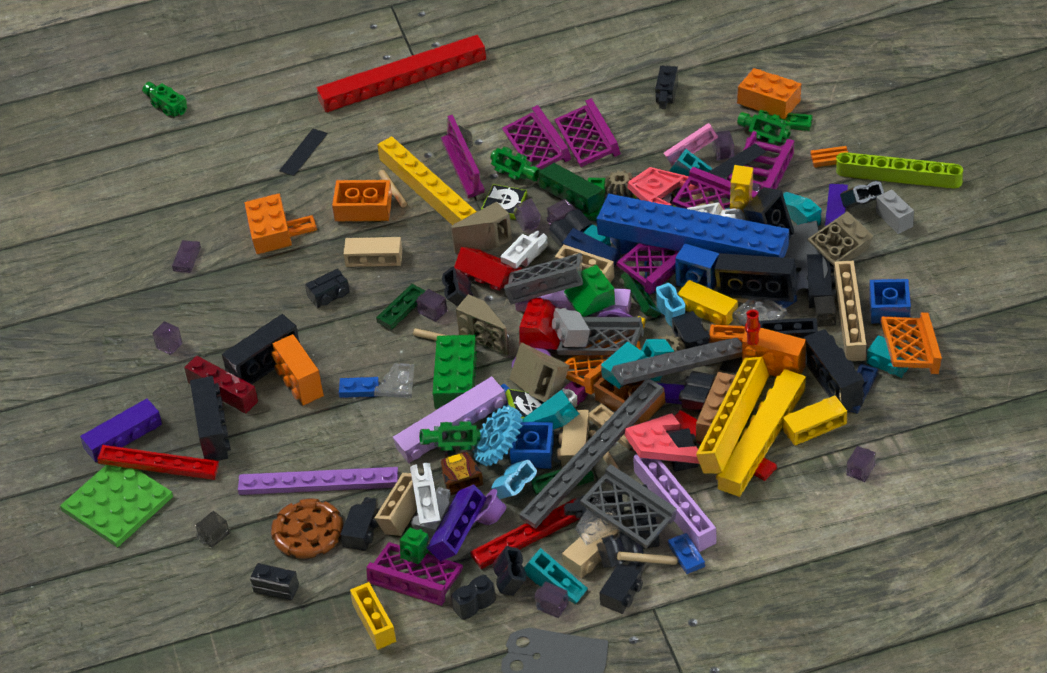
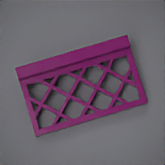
[554,98,621,167]
[502,105,572,170]
[441,114,485,198]
[672,167,759,210]
[617,243,679,295]
[366,542,463,606]

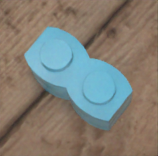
[656,283,685,327]
[492,460,537,499]

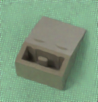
[451,202,512,254]
[808,211,873,266]
[456,294,509,355]
[509,343,570,402]

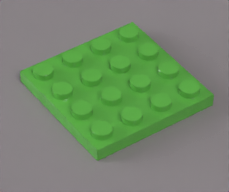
[60,465,173,548]

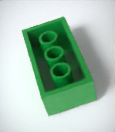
[432,335,477,409]

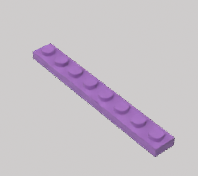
[238,467,398,495]

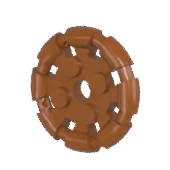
[271,499,344,559]

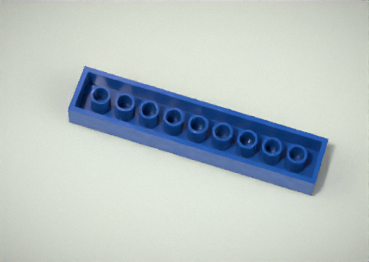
[597,194,789,258]

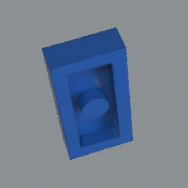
[339,377,379,398]
[668,533,705,574]

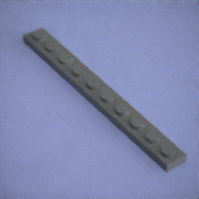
[519,379,664,528]

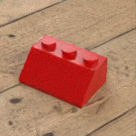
[454,247,523,291]
[519,298,561,350]

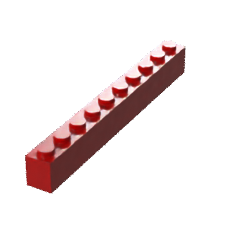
[316,35,486,113]

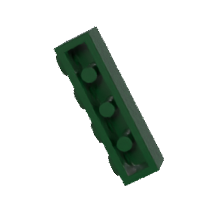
[538,163,605,214]

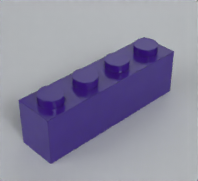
[80,398,162,463]
[427,484,487,562]

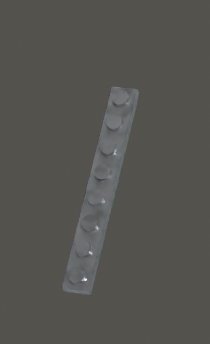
[611,337,742,385]

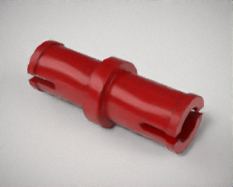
[745,309,761,346]

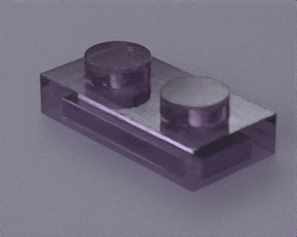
[172,240,201,273]

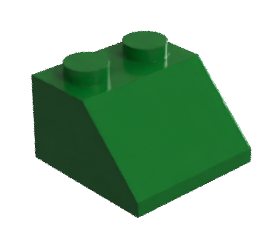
[564,265,615,317]

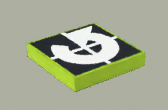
[481,184,528,219]
[505,389,544,419]

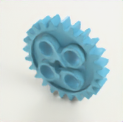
[473,405,523,466]

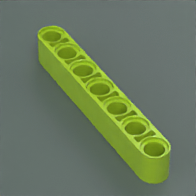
[836,152,963,189]

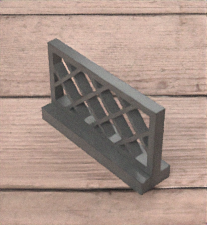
[504,253,583,305]
[557,317,644,355]
[580,464,677,548]

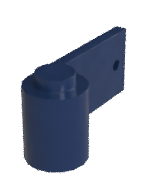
[562,228,621,268]

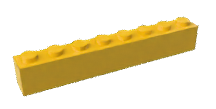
[377,136,477,225]
[696,357,769,474]
[716,369,806,497]

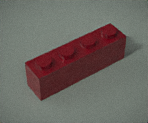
[184,355,258,414]

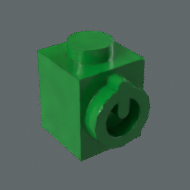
[400,528,429,564]

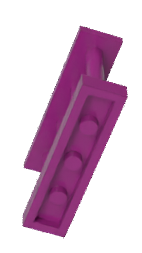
[726,131,794,190]

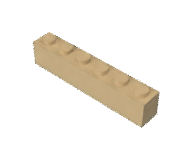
[834,261,866,361]

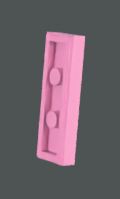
[664,123,718,166]

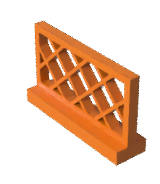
[881,312,942,374]
[564,337,641,395]

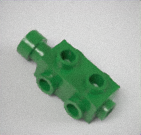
[142,82,187,117]
[737,112,791,145]
[490,146,541,182]
[419,421,481,450]

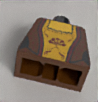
[441,449,483,496]

